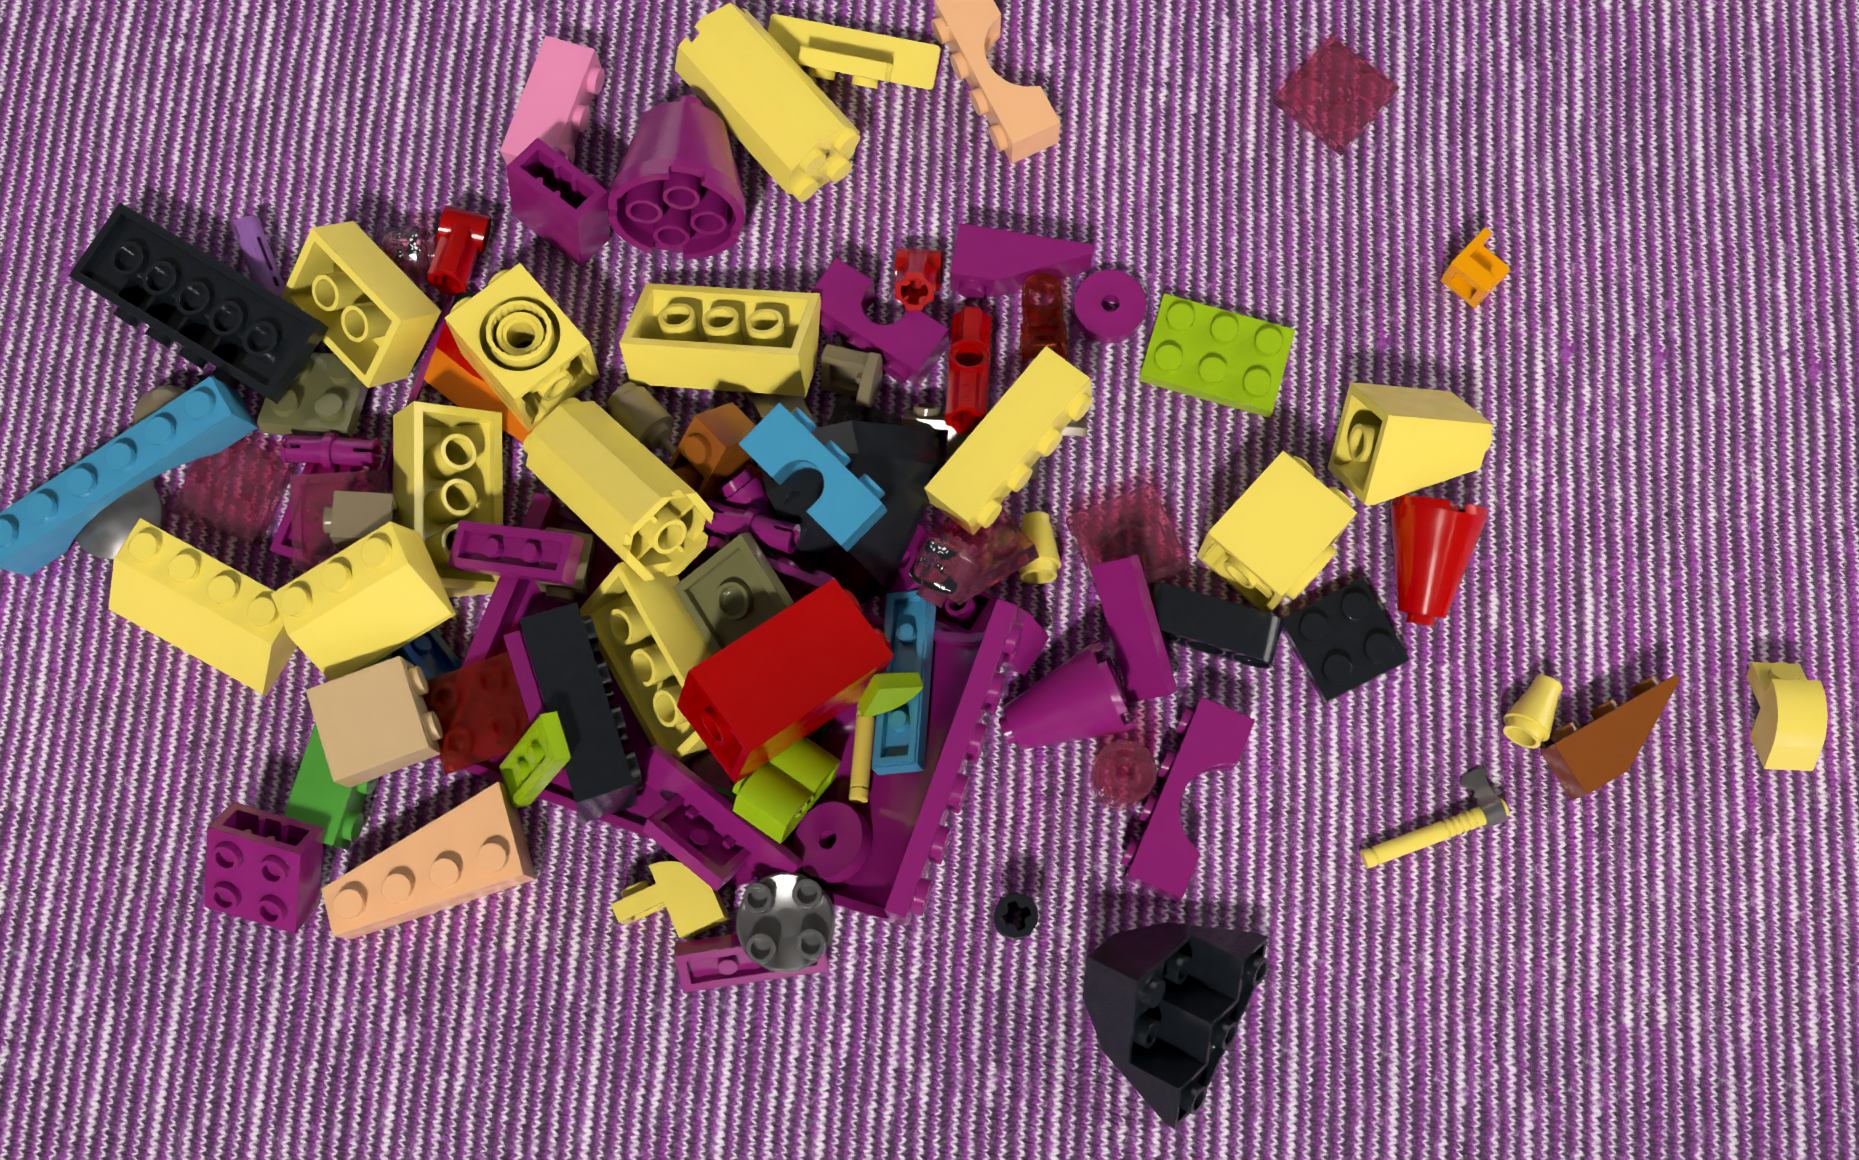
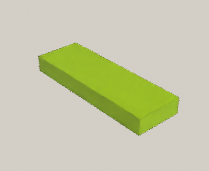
[499,711,571,809]

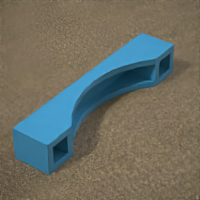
[0,376,258,577]

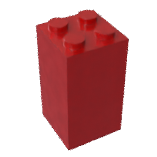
[677,578,894,784]

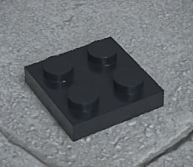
[1281,578,1410,705]

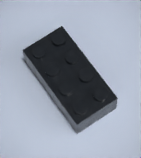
[519,602,644,823]

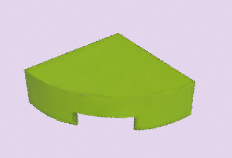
[858,672,924,717]

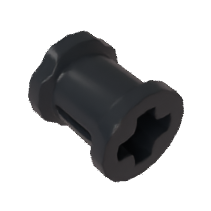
[993,893,1039,941]

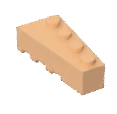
[321,781,536,939]

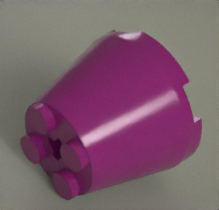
[608,95,746,259]

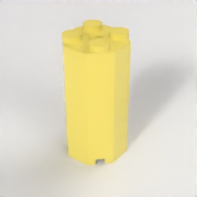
[675,3,860,202]
[523,397,714,581]

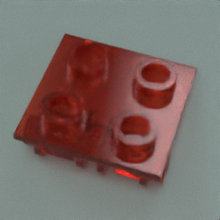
[423,651,531,774]

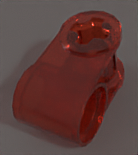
[1020,272,1068,364]

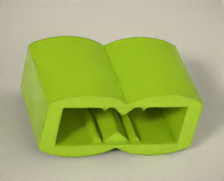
[732,736,841,844]

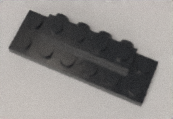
[68,203,329,404]

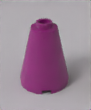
[999,640,1138,750]

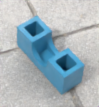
[739,402,888,552]

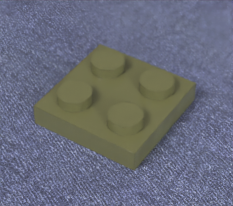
[257,352,369,438]
[673,533,794,654]

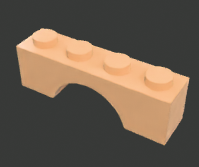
[931,0,1061,164]

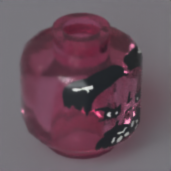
[377,225,438,284]
[909,532,980,608]

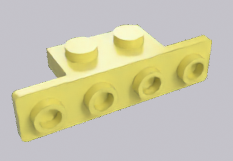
[768,14,941,90]

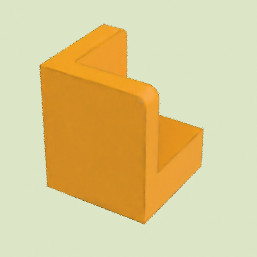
[1440,227,1510,309]

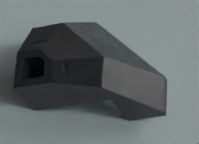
[761,420,944,605]
[1082,922,1269,1129]

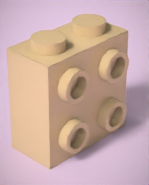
[306,656,443,788]

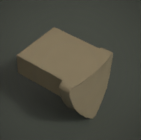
[821,344,883,408]

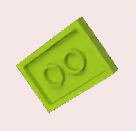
[1138,293,1295,418]

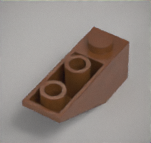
[667,402,756,503]
[1540,674,1680,801]

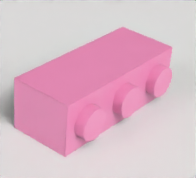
[500,35,605,165]

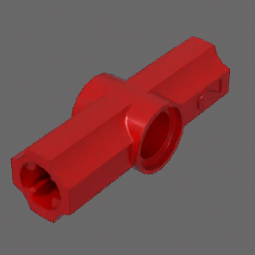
[945,307,992,434]

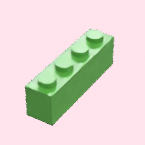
[283,658,389,850]

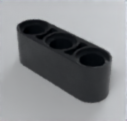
[1149,583,1284,668]

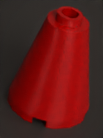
[1390,495,1488,626]

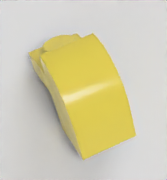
[1746,662,1828,771]
[611,861,730,940]

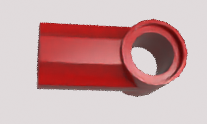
[428,205,492,296]
[894,248,942,311]

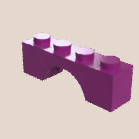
[1120,697,1255,902]

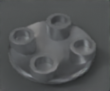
[75,480,167,560]
[736,872,835,973]

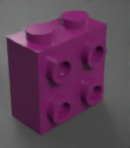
[506,138,610,267]
[204,802,324,934]

